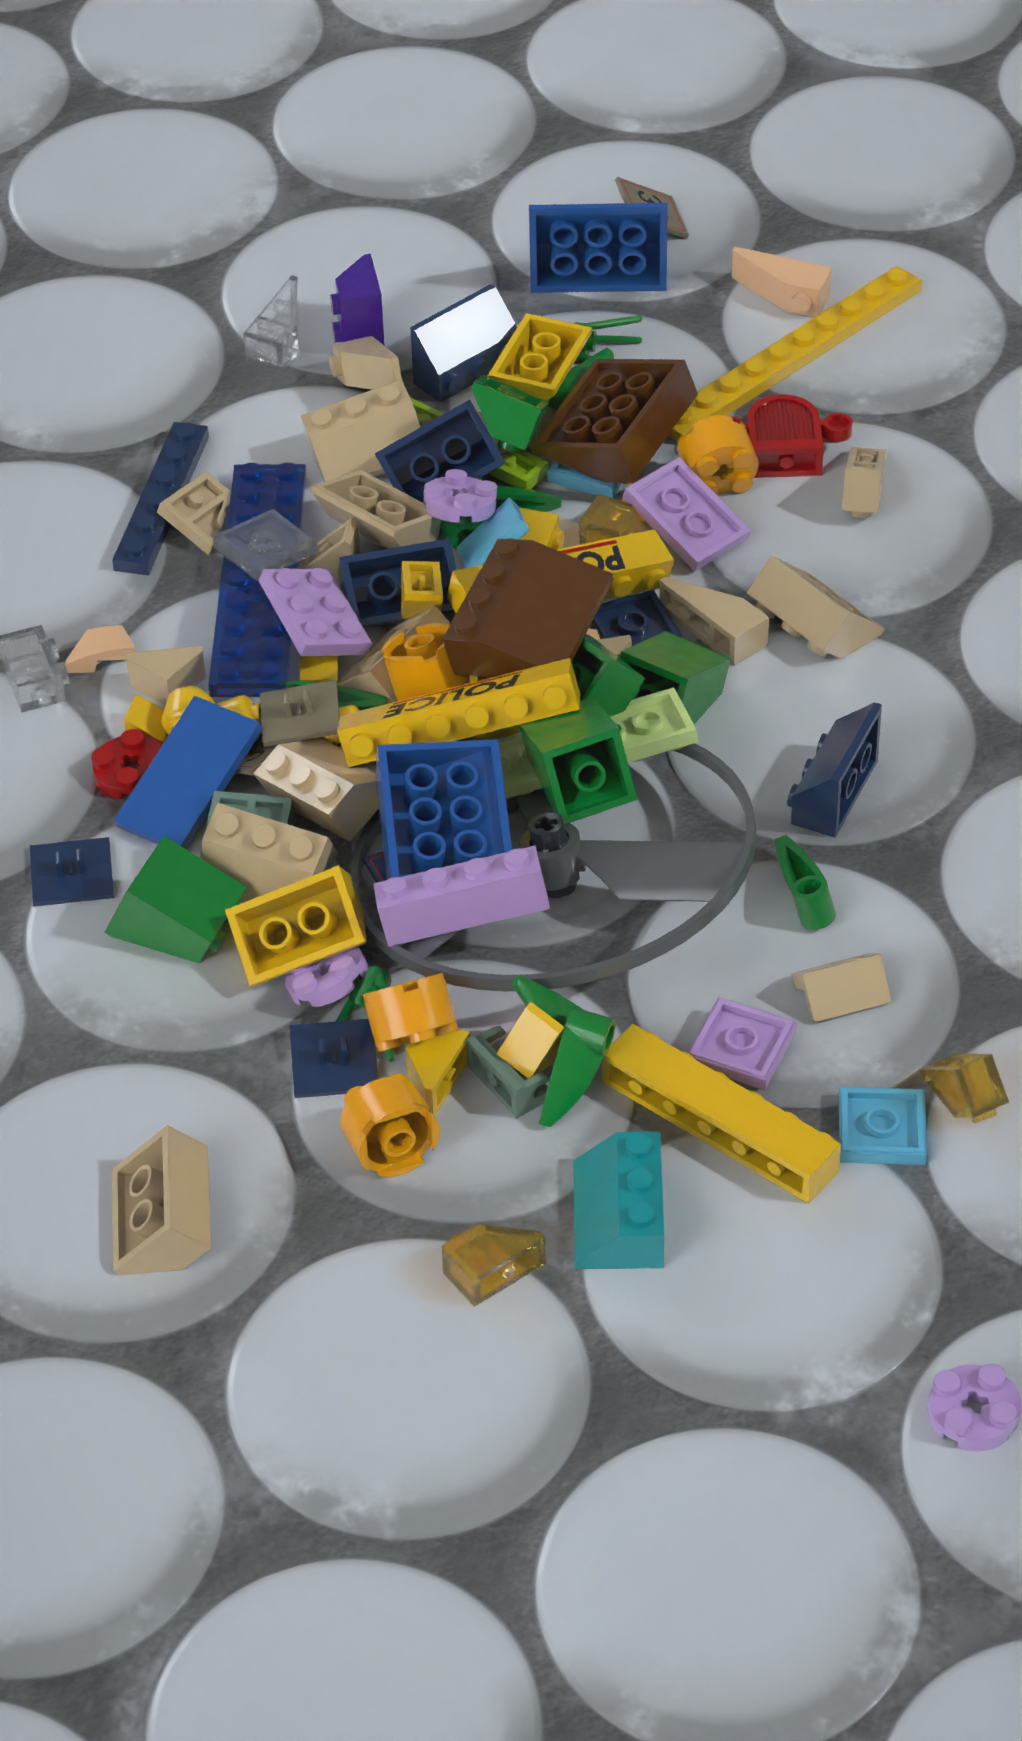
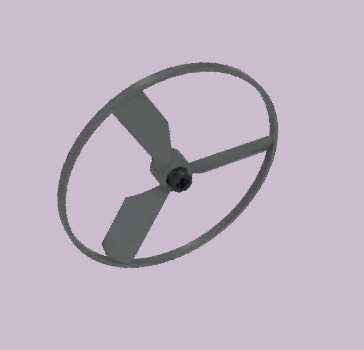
[349,732,756,992]

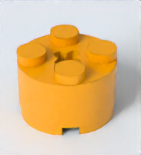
[677,415,759,495]
[382,623,470,701]
[363,973,458,1052]
[340,1074,440,1177]

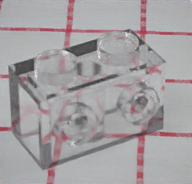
[0,625,69,713]

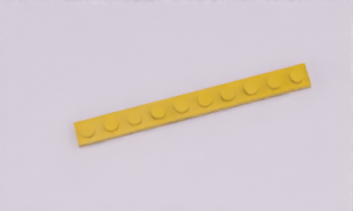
[668,265,922,443]

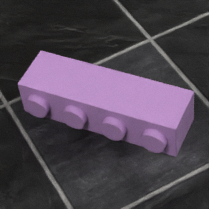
[374,846,550,947]

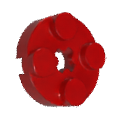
[91,729,163,799]

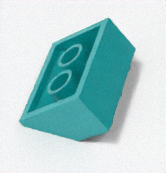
[573,1132,664,1269]

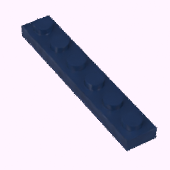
[112,422,209,575]

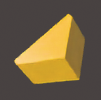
[401,561,443,618]
[496,1002,564,1079]
[405,1029,470,1116]

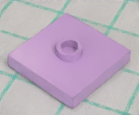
[688,997,797,1090]

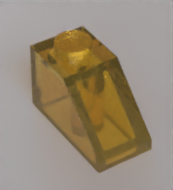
[579,494,646,544]
[919,1054,1009,1123]
[441,1224,546,1307]

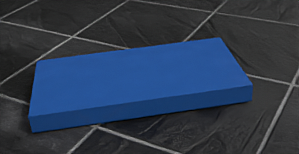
[113,696,263,849]

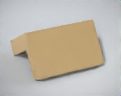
[791,953,891,1022]

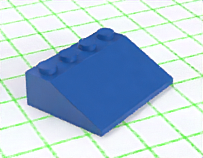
[529,203,667,293]
[375,739,512,880]

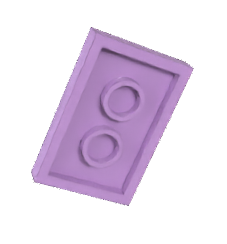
[623,457,751,572]
[258,568,372,656]

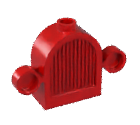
[730,394,853,478]

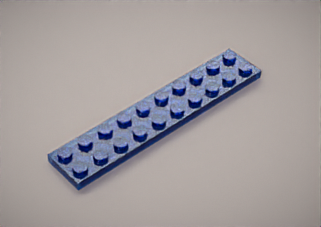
[208,462,307,697]

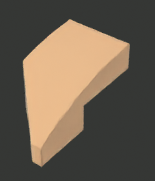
[63,625,136,673]

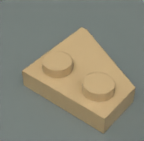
[157,471,233,556]

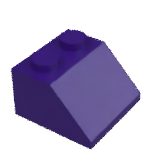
[330,254,385,346]

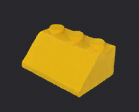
[488,313,592,401]
[225,865,366,987]

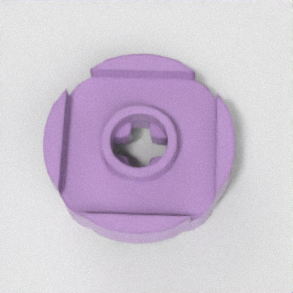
[423,469,497,523]
[285,946,368,1007]
[927,1364,1021,1451]

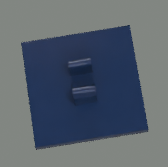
[30,837,114,907]
[290,1019,378,1098]

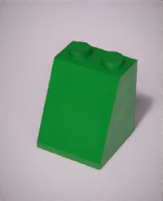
[620,631,731,725]
[519,697,638,825]
[104,836,247,963]

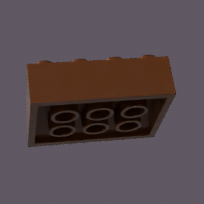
[530,359,698,484]
[442,538,614,677]

